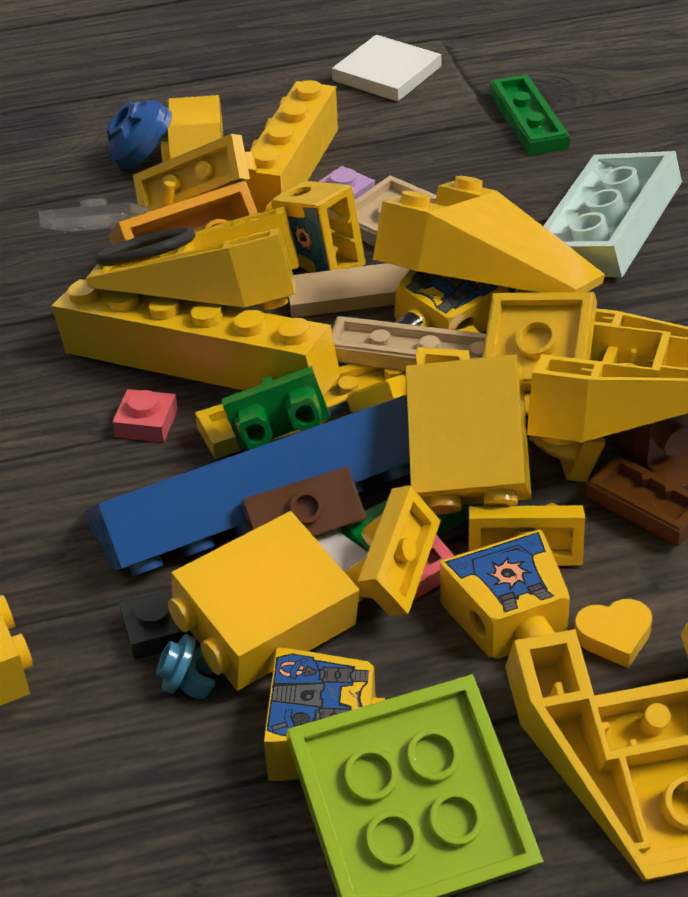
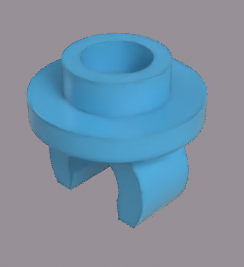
[156,634,215,699]

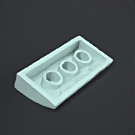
[543,151,682,278]

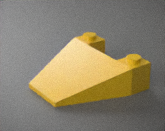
[373,176,605,293]
[86,206,299,311]
[527,308,688,445]
[505,622,688,883]

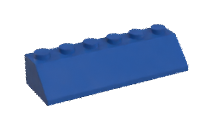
[83,395,410,576]

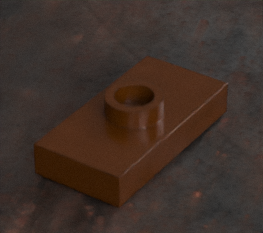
[585,455,688,547]
[241,466,367,538]

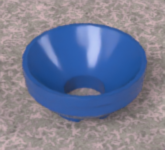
[106,100,172,170]

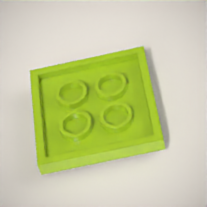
[286,674,544,897]

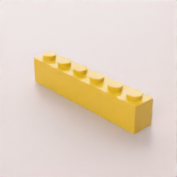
[51,279,340,396]

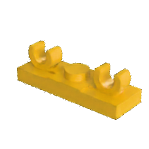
[133,134,257,215]

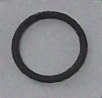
[96,227,195,266]

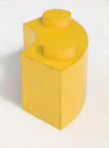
[161,95,223,163]

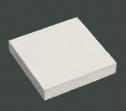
[332,35,441,102]

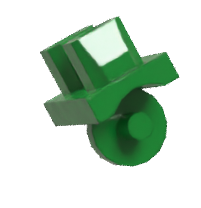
[222,366,331,450]

